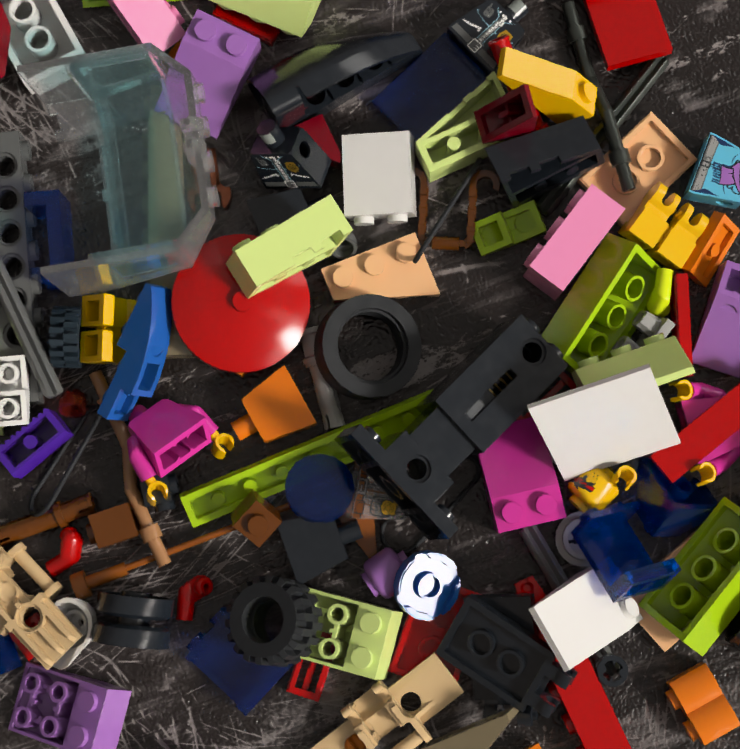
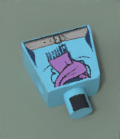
[683,132,740,209]

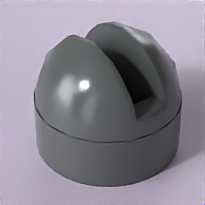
[332,232,357,259]

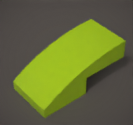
[474,200,547,256]

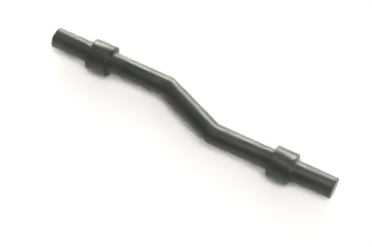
[561,1,636,192]

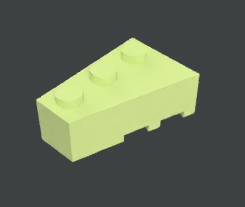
[415,71,522,183]
[225,194,353,299]

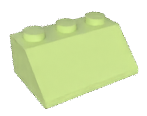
[209,0,321,38]
[571,333,695,388]

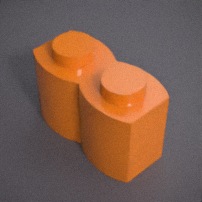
[665,661,740,746]

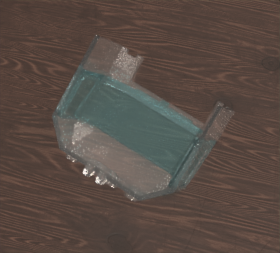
[17,42,220,297]

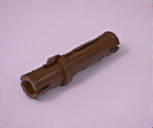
[0,492,97,547]

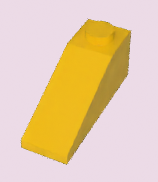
[497,47,597,124]

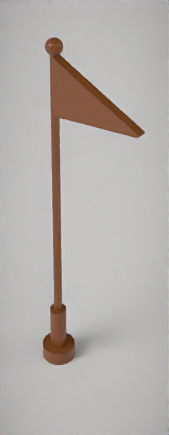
[69,478,377,600]

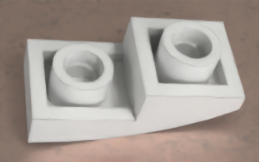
[0,355,30,427]

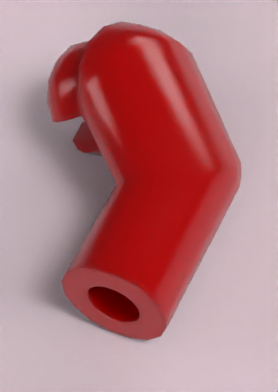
[45,527,83,577]
[176,575,213,621]

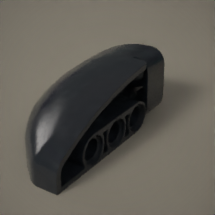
[247,31,423,127]

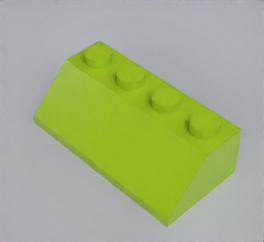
[541,233,660,374]
[638,496,740,657]

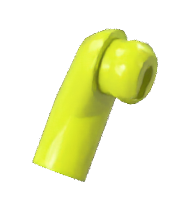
[647,268,674,317]

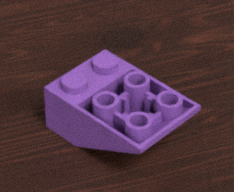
[692,260,740,379]
[8,662,132,749]

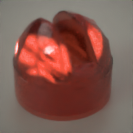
[59,389,87,418]

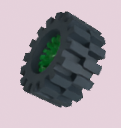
[49,306,87,368]

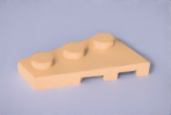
[321,232,440,302]

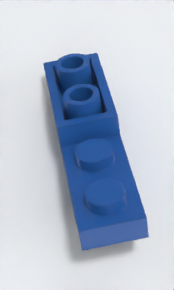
[97,283,172,421]

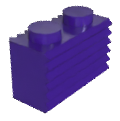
[0,408,74,479]

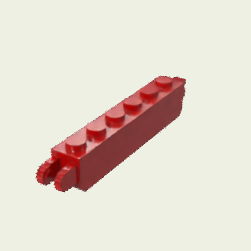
[513,576,632,749]

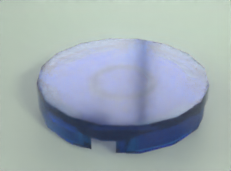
[285,454,355,523]

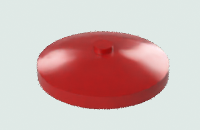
[171,234,310,373]

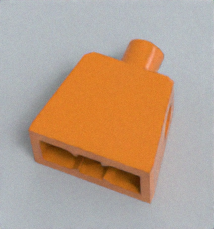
[230,365,318,443]

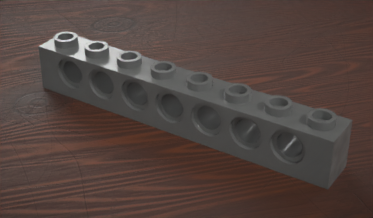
[0,131,47,405]

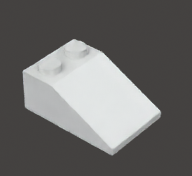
[528,558,643,672]

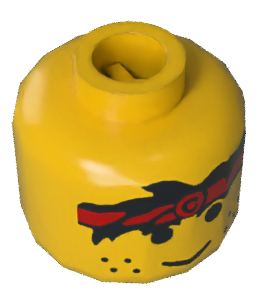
[567,468,619,514]

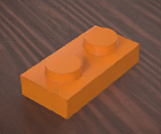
[682,211,740,287]

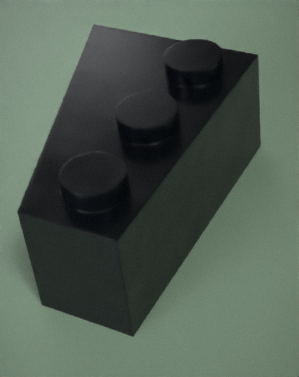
[485,116,605,209]

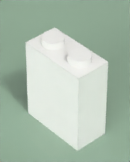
[341,130,417,226]

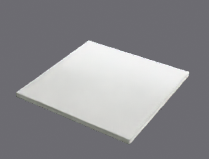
[527,364,681,481]

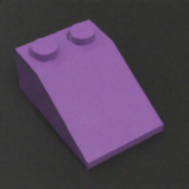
[155,9,261,140]

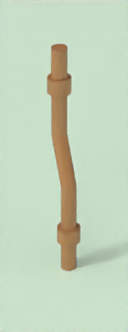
[89,370,171,568]

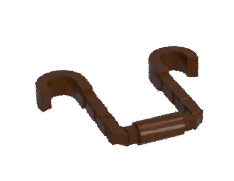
[415,168,501,250]

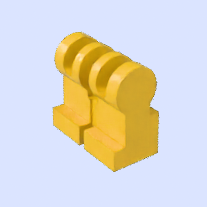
[618,182,709,270]
[80,293,136,365]

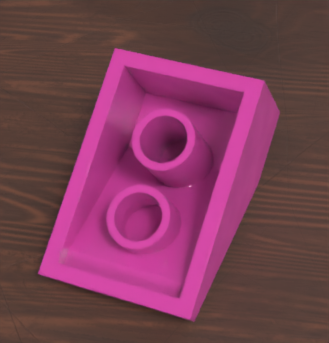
[477,417,567,533]

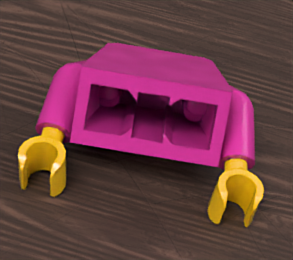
[669,379,740,487]
[127,399,234,506]

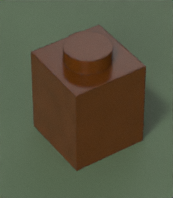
[230,490,282,548]
[86,502,141,549]

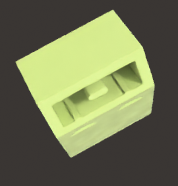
[300,587,403,680]

